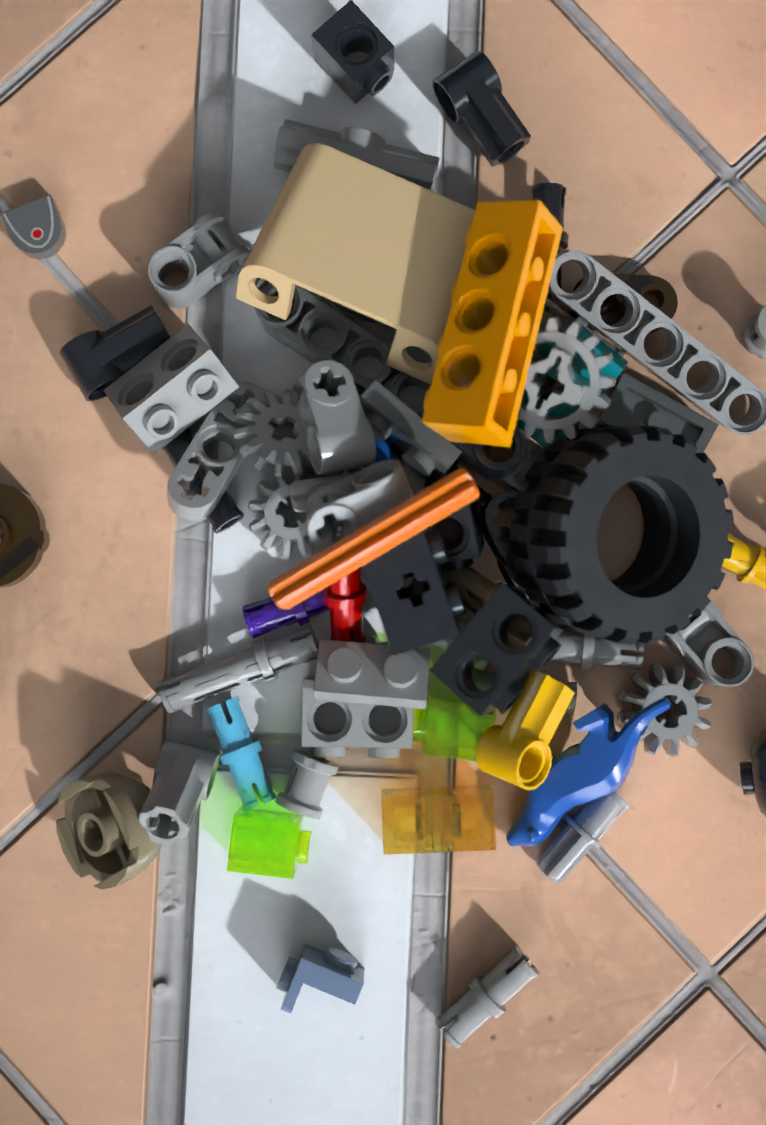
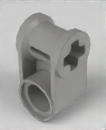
[148,210,251,309]
[297,360,376,475]
[306,459,413,550]
[661,601,754,687]

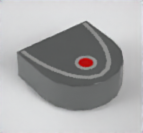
[1,194,66,259]

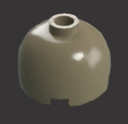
[56,771,162,889]

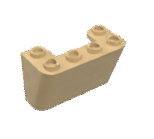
[236,143,475,384]

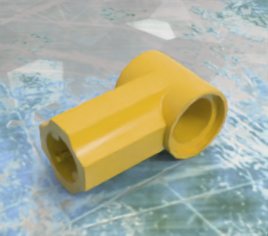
[476,670,575,790]

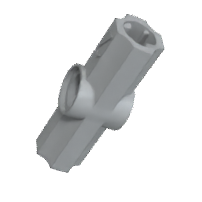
[274,119,440,191]

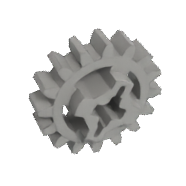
[517,316,616,443]

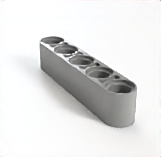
[548,251,766,435]

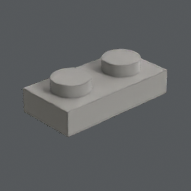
[313,639,431,709]

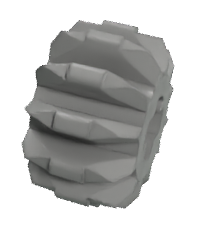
[248,469,339,560]
[617,664,712,757]

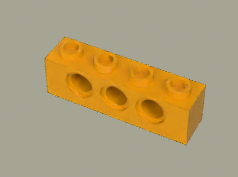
[422,200,563,447]

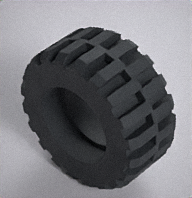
[510,426,734,645]

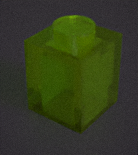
[413,696,496,762]
[227,807,312,879]

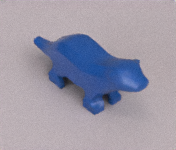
[506,698,671,846]

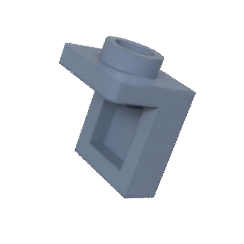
[276,944,365,1014]

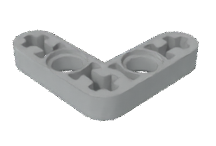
[167,382,360,521]

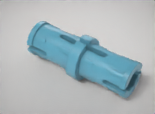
[205,696,276,810]

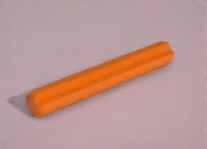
[268,469,480,609]

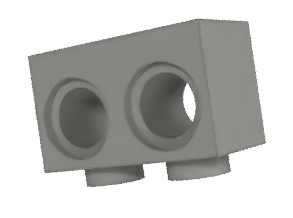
[103,324,239,454]
[301,678,413,758]

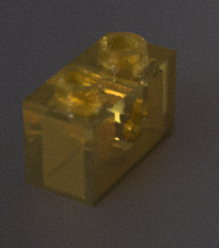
[381,785,496,855]

